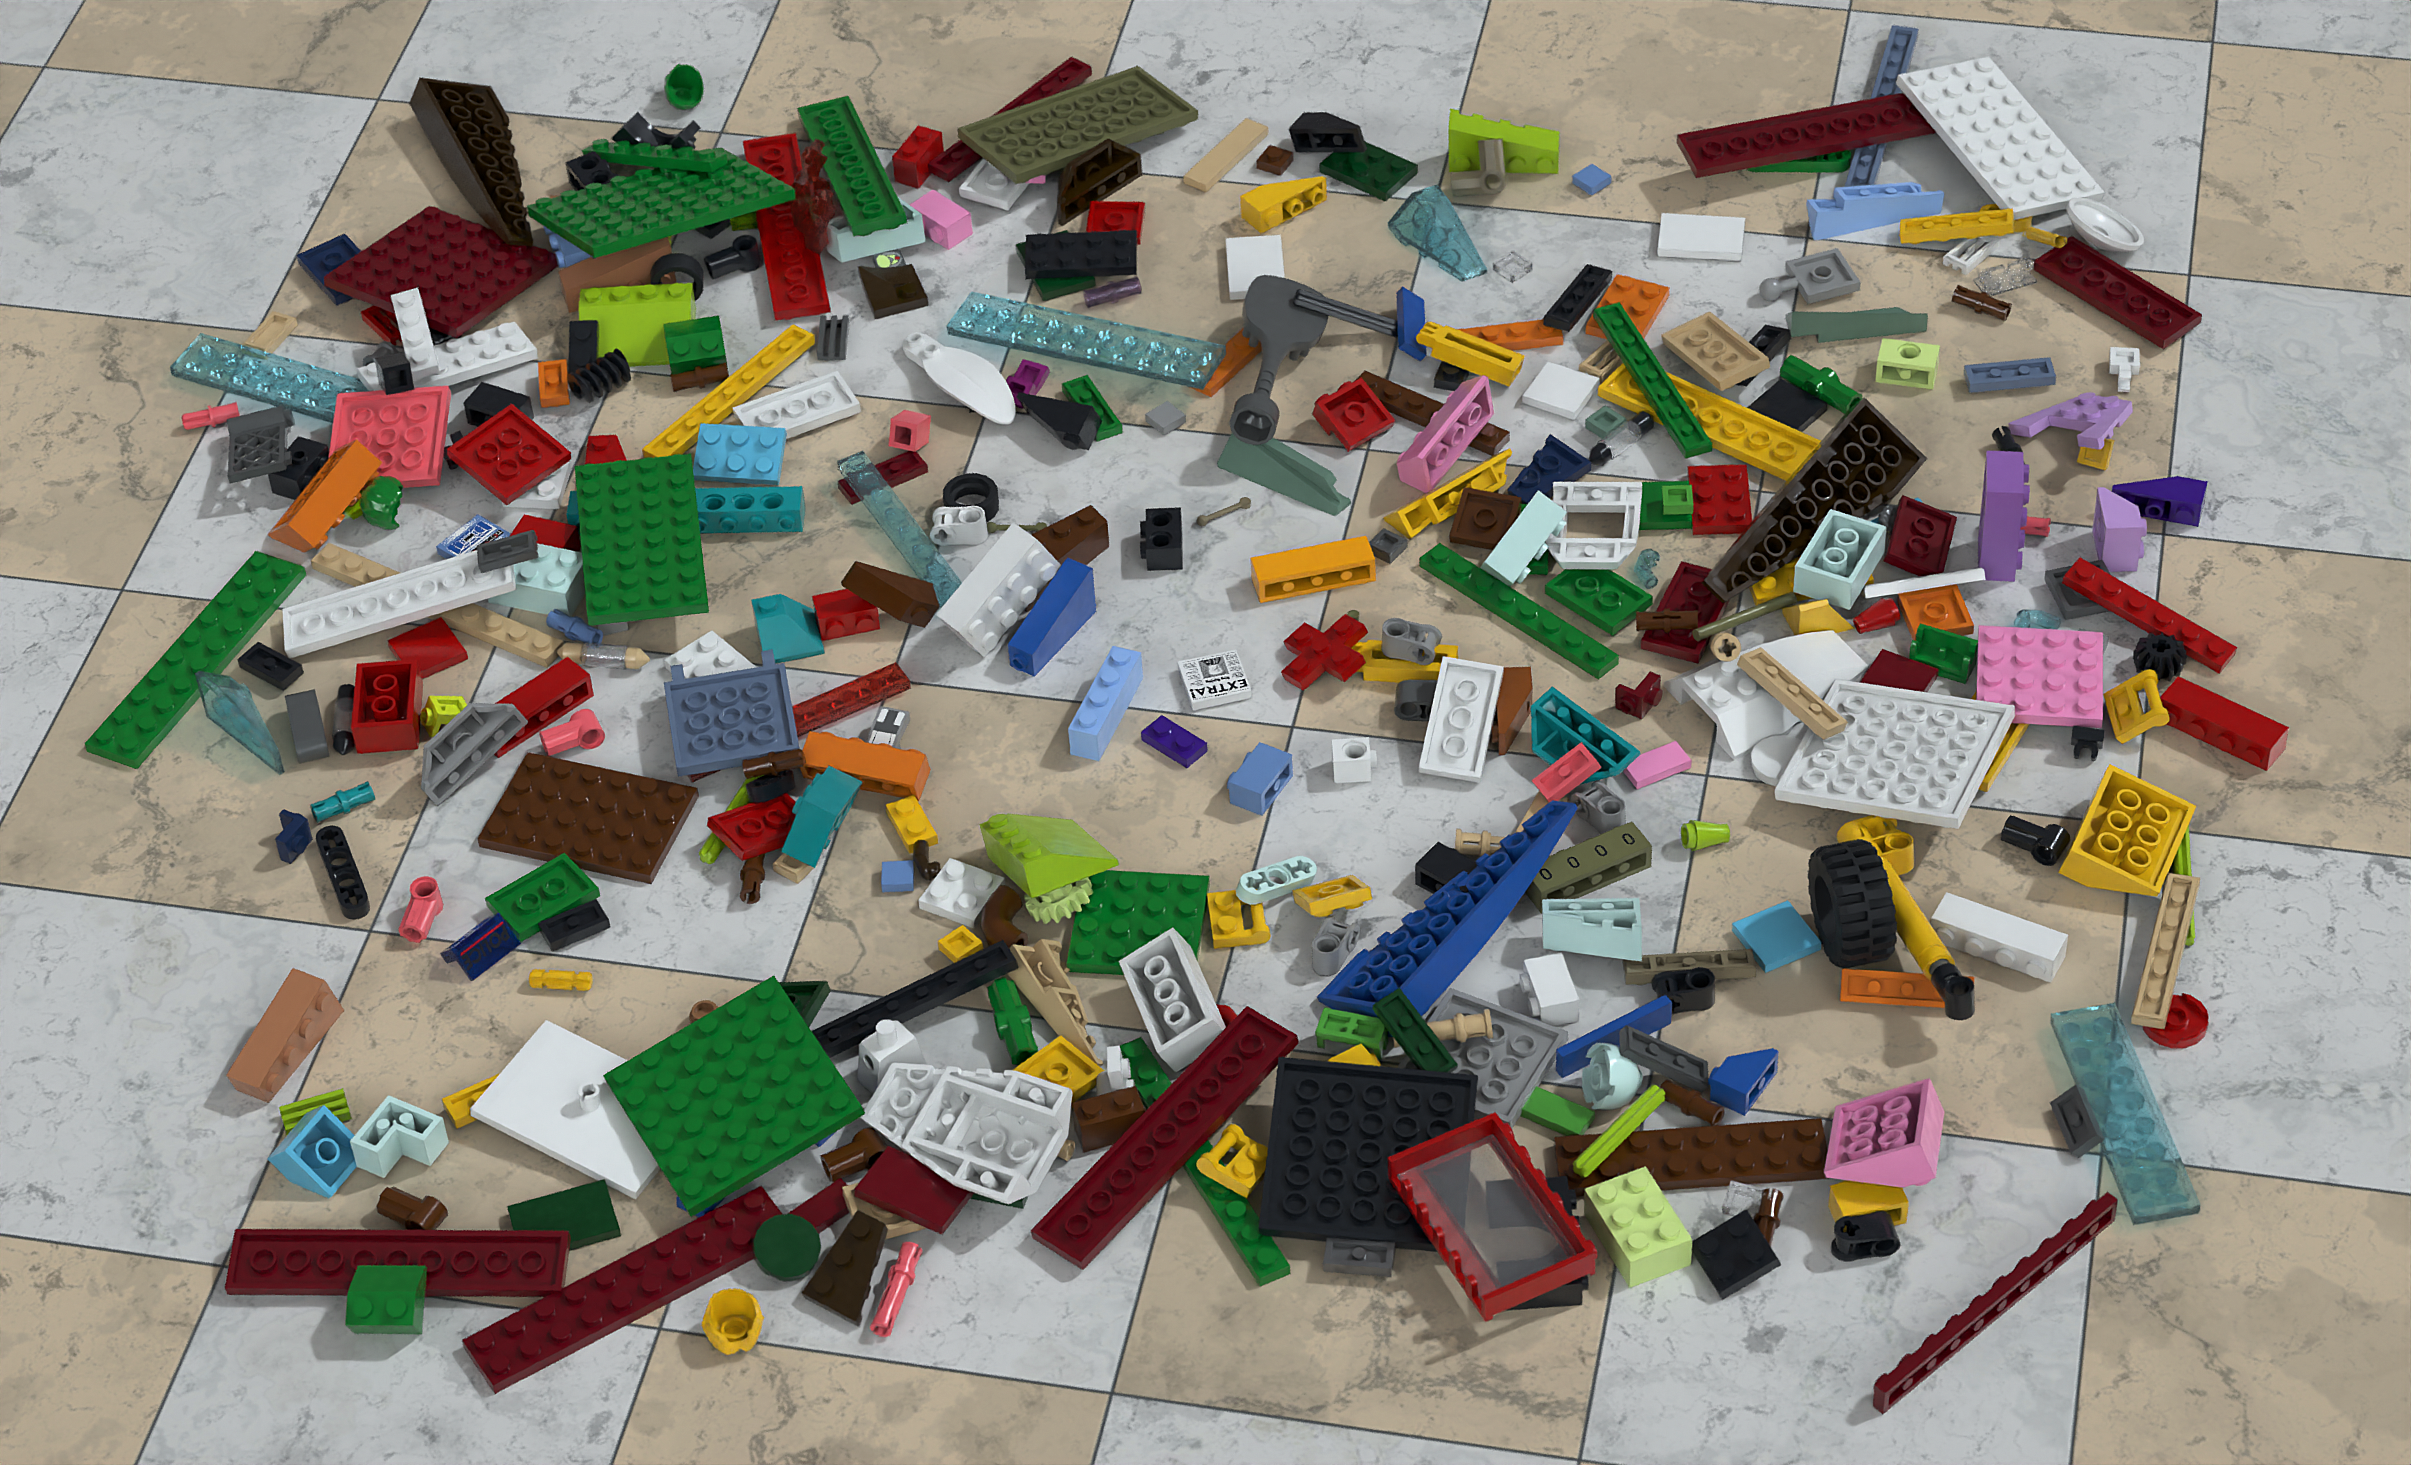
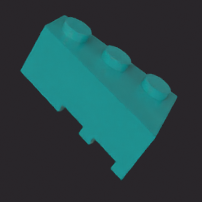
[781,766,862,868]

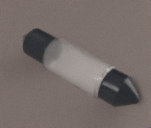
[1589,411,1654,466]
[332,684,355,755]

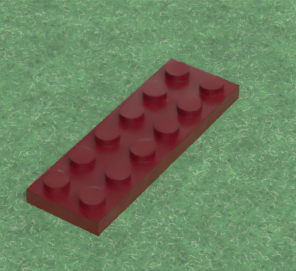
[2033,236,2202,349]

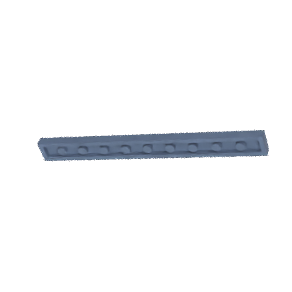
[1844,25,1919,187]

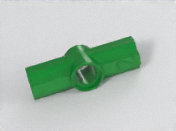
[1780,355,1862,414]
[987,977,1038,1066]

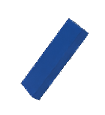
[1396,286,1427,361]

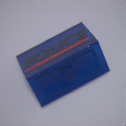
[440,913,521,981]

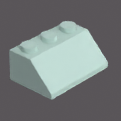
[1480,491,1567,587]

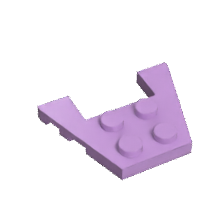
[2008,392,2133,450]

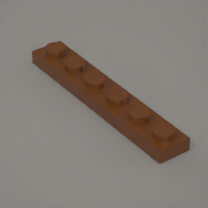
[1355,371,1510,456]

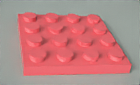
[328,385,451,491]

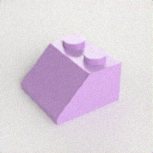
[2092,487,2147,572]

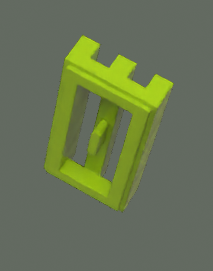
[279,1088,352,1135]

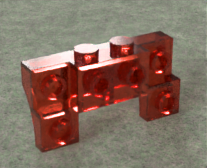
[789,139,837,255]

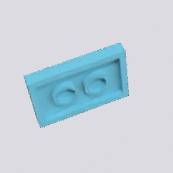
[693,423,787,485]

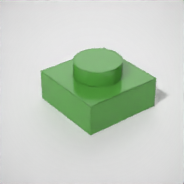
[1662,485,1693,515]

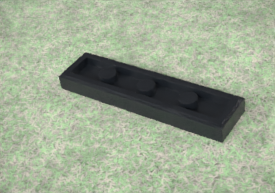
[1543,264,1613,332]

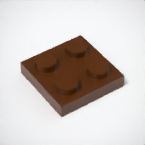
[1449,487,1522,550]

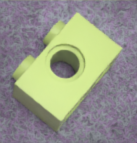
[1876,338,1940,390]

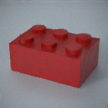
[351,659,423,754]

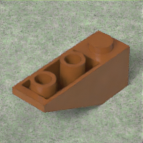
[1491,666,1533,755]

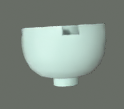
[1582,1043,1643,1110]

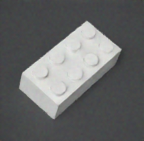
[936,522,1061,657]
[1119,928,1226,1072]

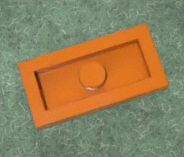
[538,359,570,408]

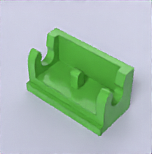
[1315,1008,1388,1060]

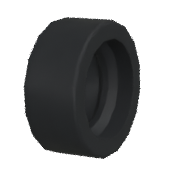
[651,253,703,301]
[943,473,999,523]

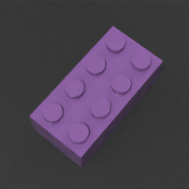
[1978,451,2030,582]

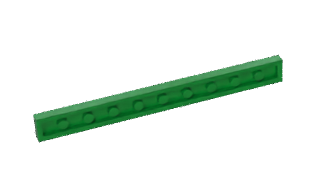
[1120,1037,1290,1287]

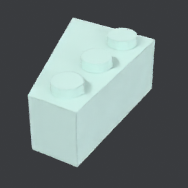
[823,196,926,262]
[1542,898,1642,962]

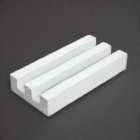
[1943,235,2000,275]

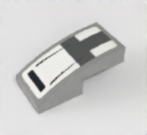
[866,706,910,749]

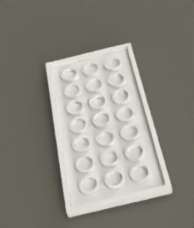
[1896,57,2105,220]

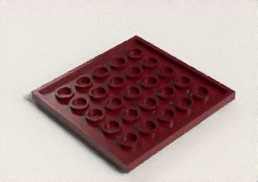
[324,206,558,338]

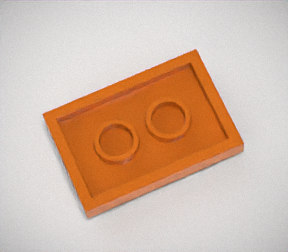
[1586,274,1670,340]

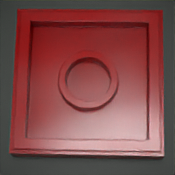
[1086,201,1145,245]
[387,617,468,679]

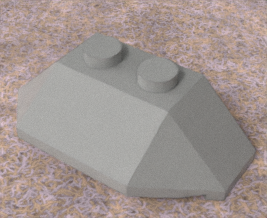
[421,703,528,806]

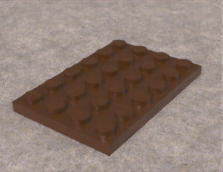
[477,752,699,884]

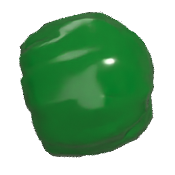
[360,476,403,530]

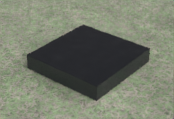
[1747,379,1827,432]

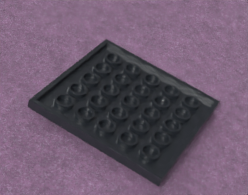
[1258,1057,1478,1252]

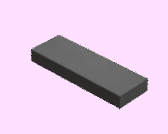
[1619,1025,1709,1093]

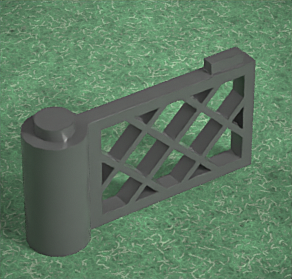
[227,405,295,484]

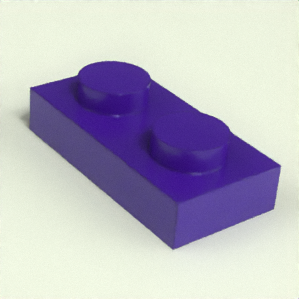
[1141,715,1208,768]

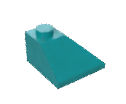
[751,594,825,664]

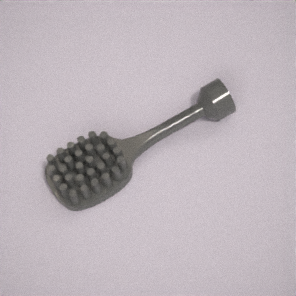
[1230,275,1329,445]

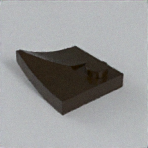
[857,264,929,319]

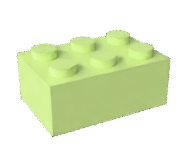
[1584,1166,1692,1288]

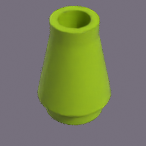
[1681,820,1730,851]

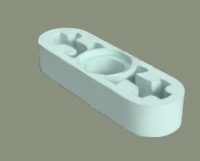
[1236,856,1317,905]

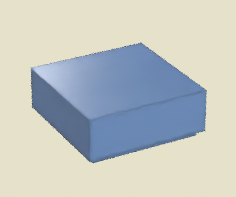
[1572,164,1611,196]
[881,860,914,892]

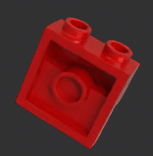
[1312,377,1396,452]

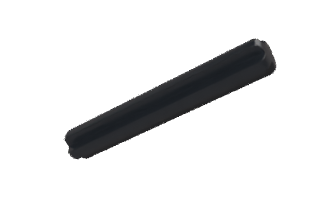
[1293,289,1398,337]

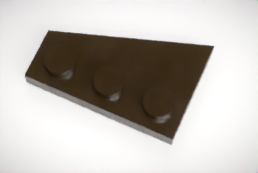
[802,1210,888,1327]

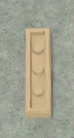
[1183,118,1268,192]

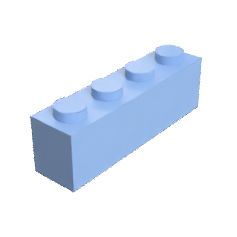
[1068,646,1143,761]

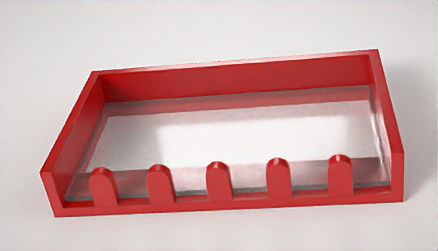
[1387,1112,1598,1322]

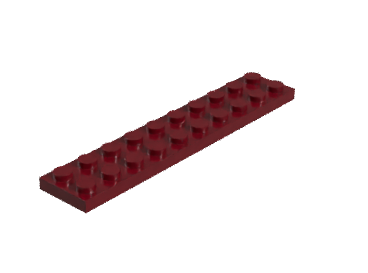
[1676,93,1937,178]
[1030,1006,1299,1270]
[462,1186,782,1394]
[225,1229,571,1297]

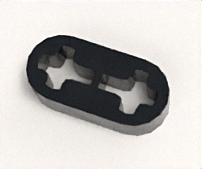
[746,770,796,803]

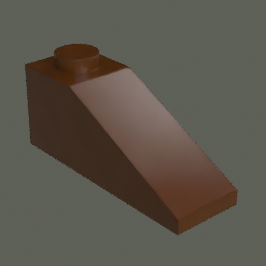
[841,561,940,628]

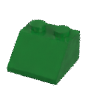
[663,315,728,374]
[345,1265,427,1334]

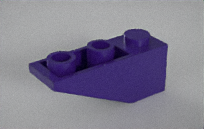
[2112,476,2208,527]

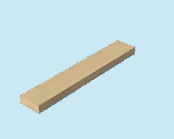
[2131,873,2200,1029]

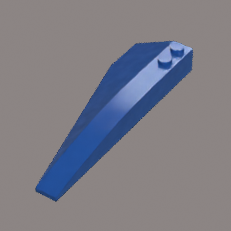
[1317,800,1578,1038]

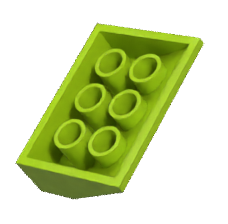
[579,283,696,367]
[979,813,1119,898]

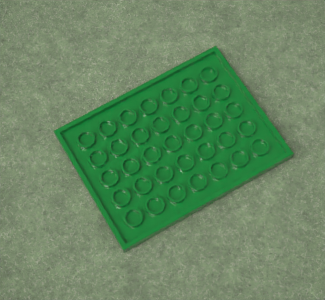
[527,148,796,258]

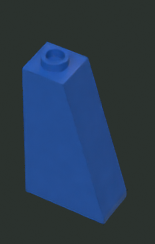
[1008,558,1096,677]

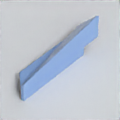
[1806,182,1944,241]

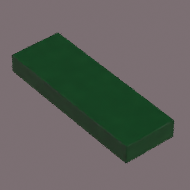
[1372,987,1458,1073]

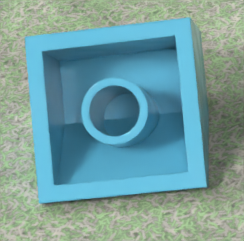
[267,1105,357,1198]

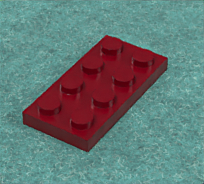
[1641,561,1730,664]

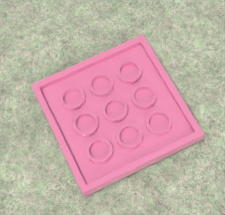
[1976,625,2103,728]

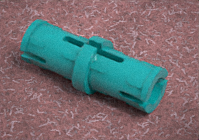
[310,781,375,823]

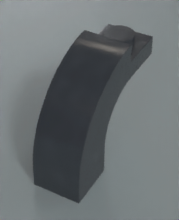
[611,112,701,168]

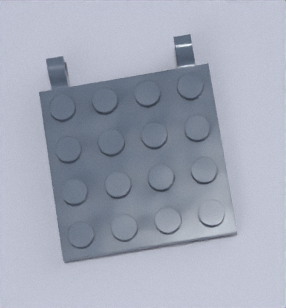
[663,649,800,777]

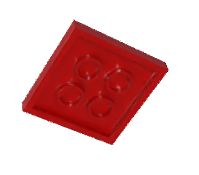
[447,403,571,506]

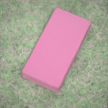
[1623,741,1692,789]

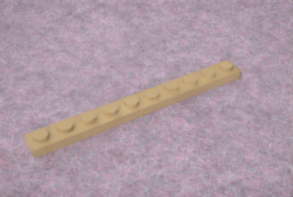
[311,543,564,668]

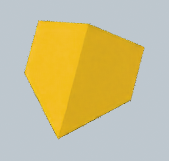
[1782,599,1855,635]

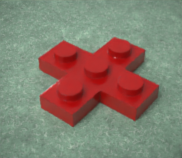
[1281,614,1368,691]

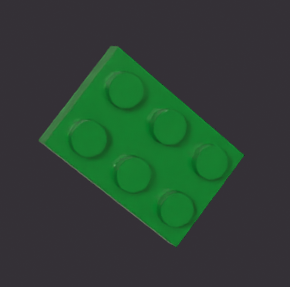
[1545,569,1653,636]
[485,853,600,942]

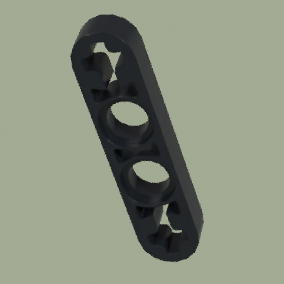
[316,825,370,920]

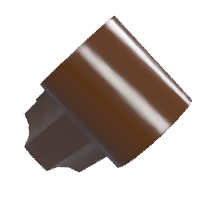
[820,1127,888,1182]
[376,1186,448,1230]

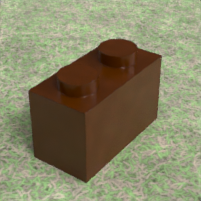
[1072,1086,1145,1153]

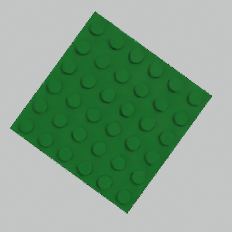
[603,975,865,1217]

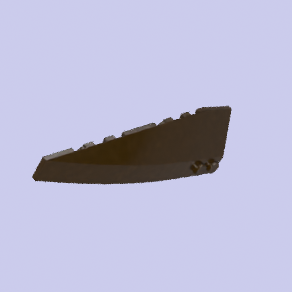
[409,77,533,247]
[1701,397,1928,603]

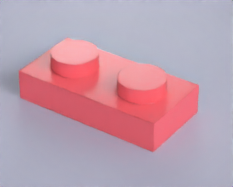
[1531,742,1602,802]

